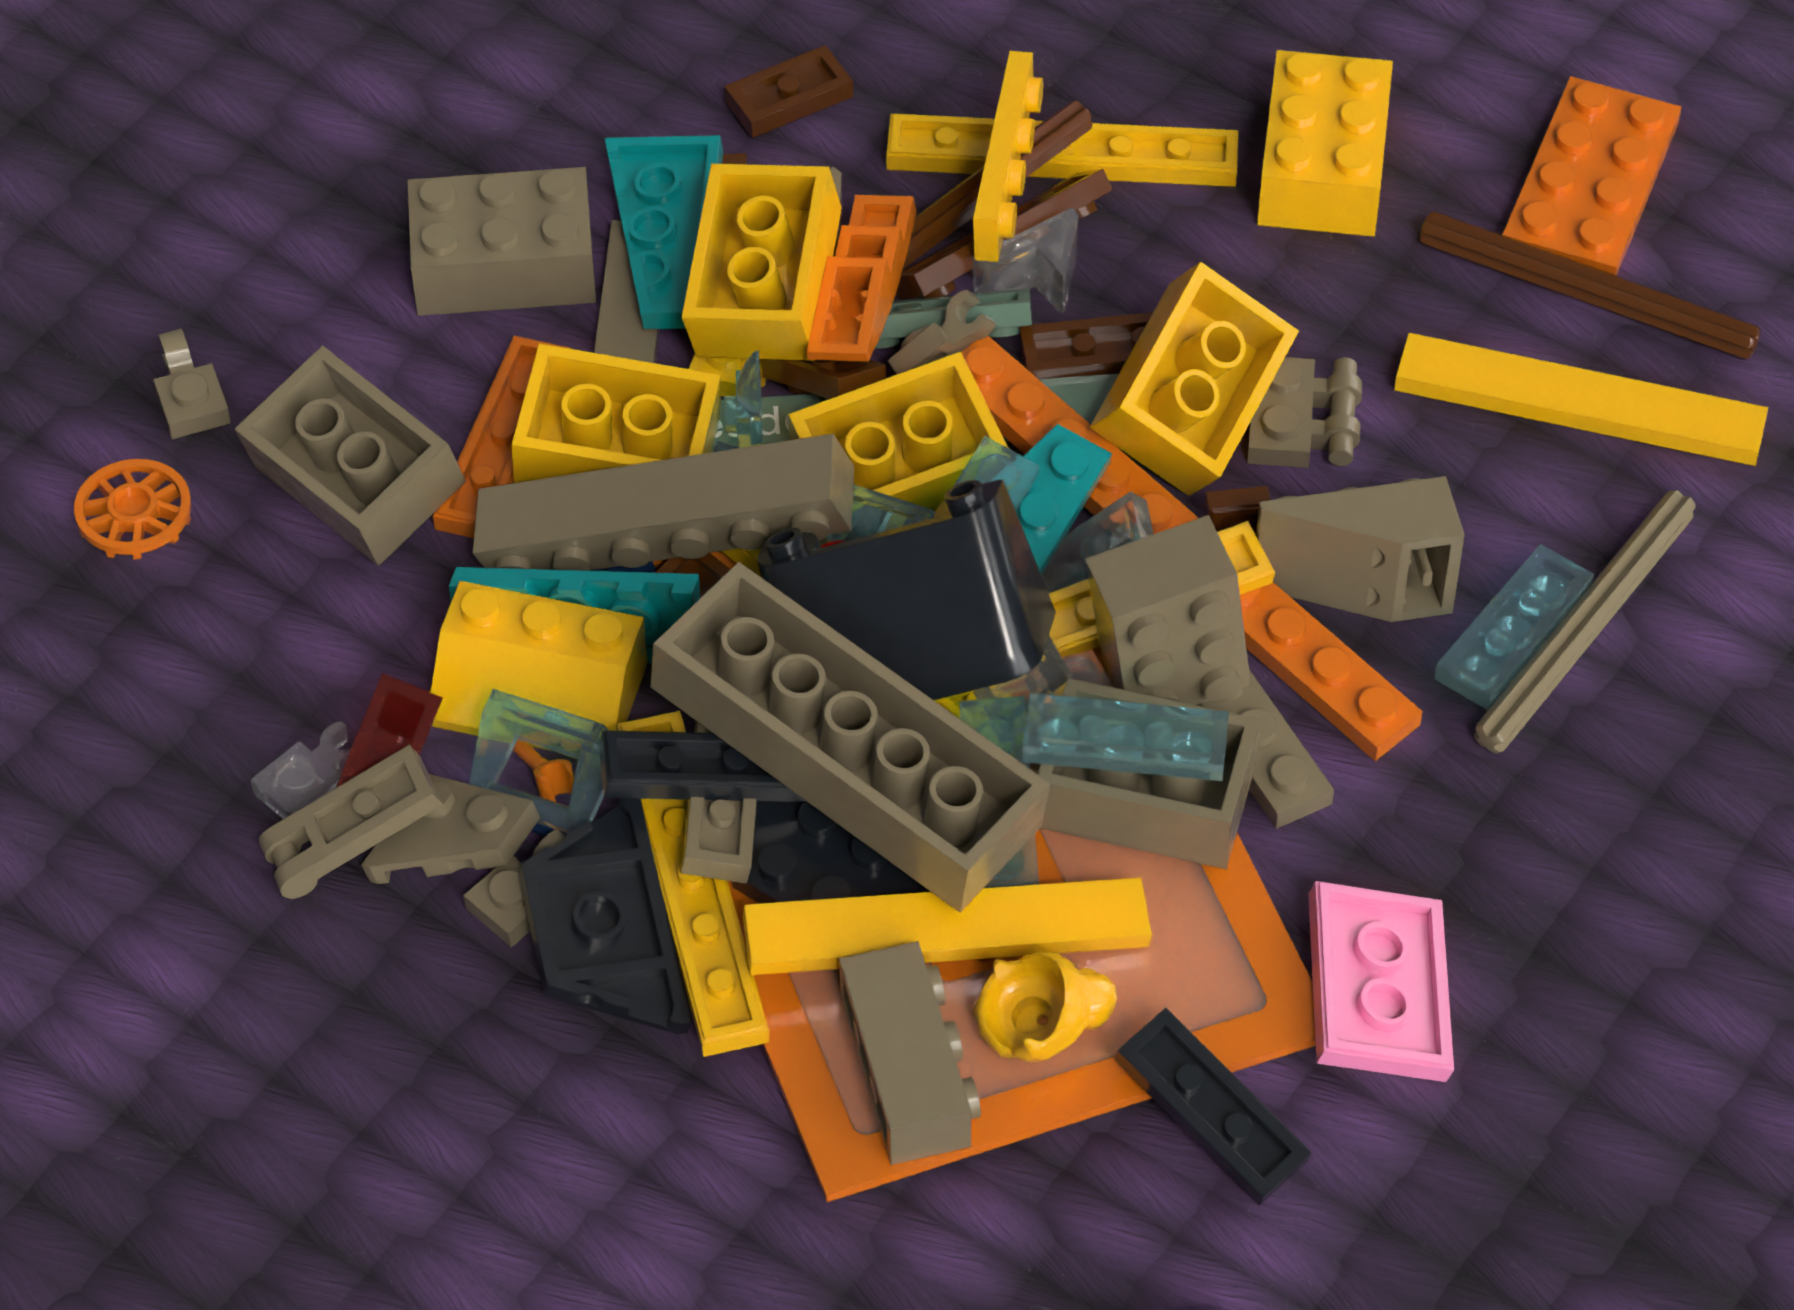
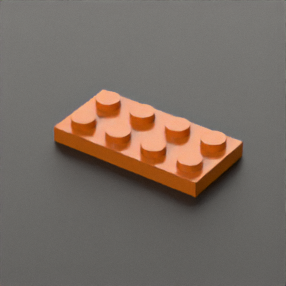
[1502,76,1682,275]

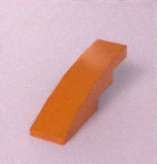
[807,195,917,362]

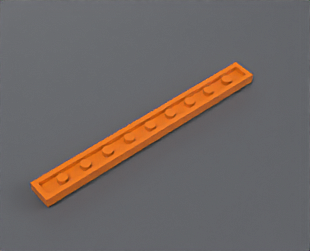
[961,336,1423,761]

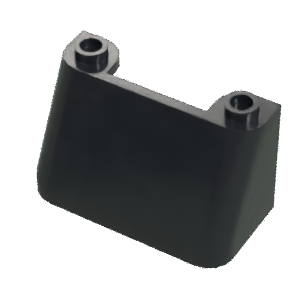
[757,479,1056,700]

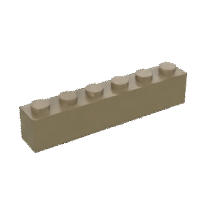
[473,434,854,571]

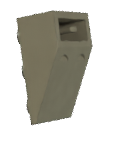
[1256,476,1465,622]

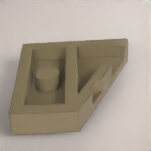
[361,774,540,884]

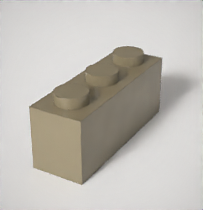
[839,941,981,1165]

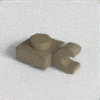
[888,290,996,374]
[153,328,231,439]
[463,829,566,947]

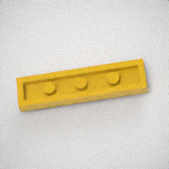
[973,51,1043,262]

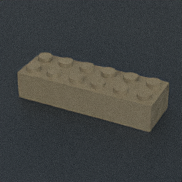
[651,562,1051,912]

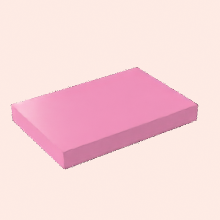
[1308,881,1454,1082]

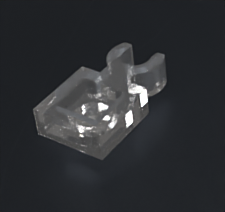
[251,721,371,819]

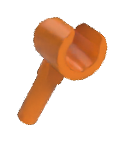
[513,739,580,809]

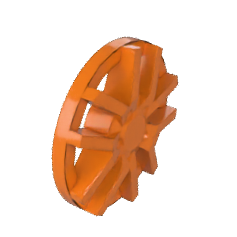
[74,459,192,560]

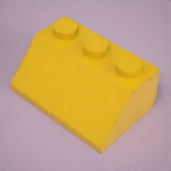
[426,581,647,761]

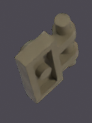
[1247,357,1362,468]

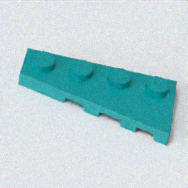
[605,135,723,329]
[1000,424,1112,575]
[449,567,700,664]

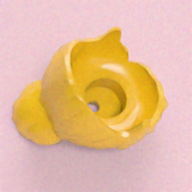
[972,952,1117,1063]

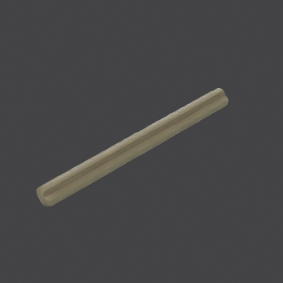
[1474,490,1696,754]

